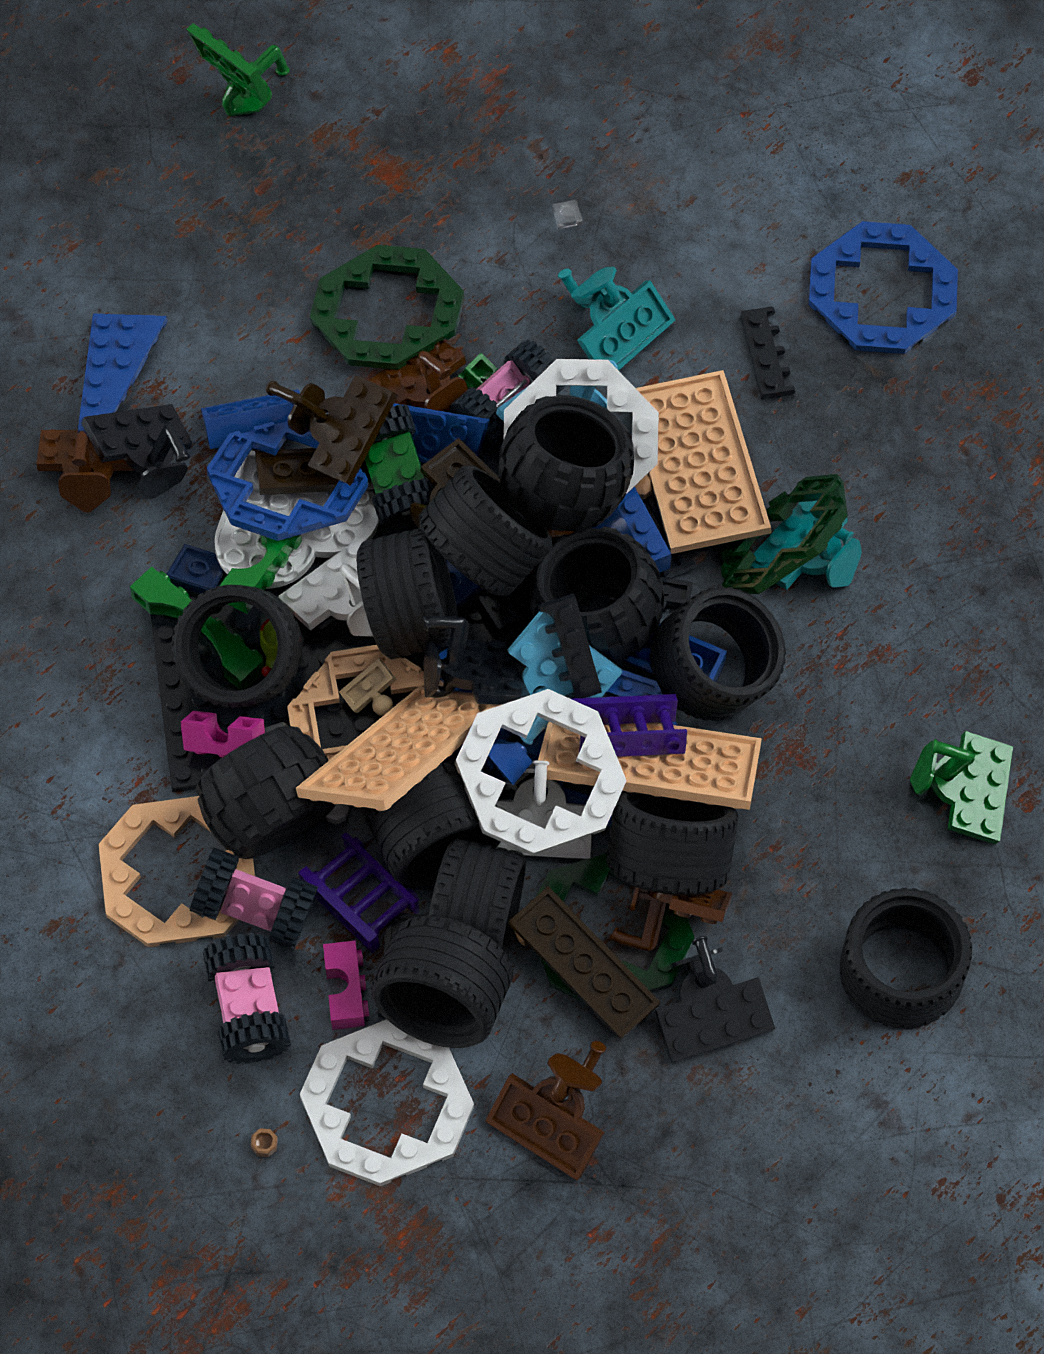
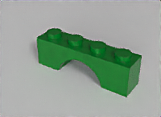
[220,534,302,614]

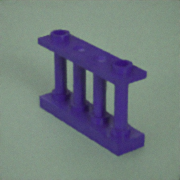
[572,694,687,757]
[298,832,420,953]

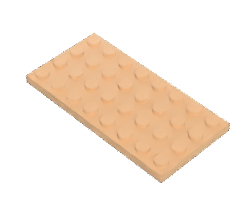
[631,370,771,554]
[296,687,503,811]
[538,721,762,810]

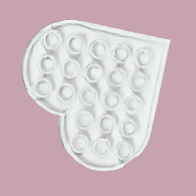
[215,451,379,589]

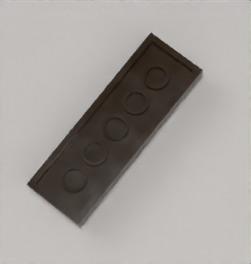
[255,448,374,495]
[508,886,661,1041]

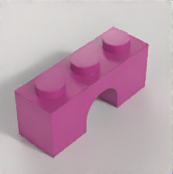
[181,711,265,757]
[323,941,369,1030]

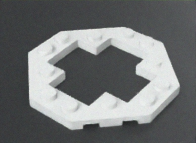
[504,359,659,494]
[455,689,627,856]
[300,1019,474,1186]

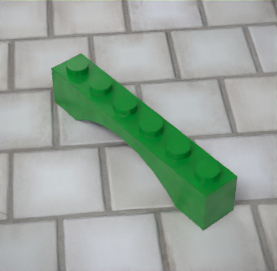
[130,566,264,690]

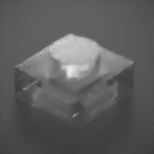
[553,200,582,229]

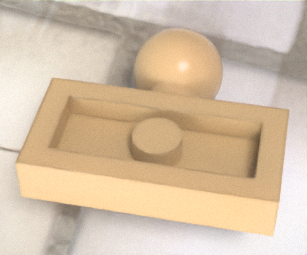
[339,658,397,716]

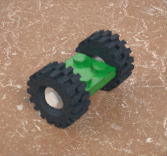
[365,404,435,525]

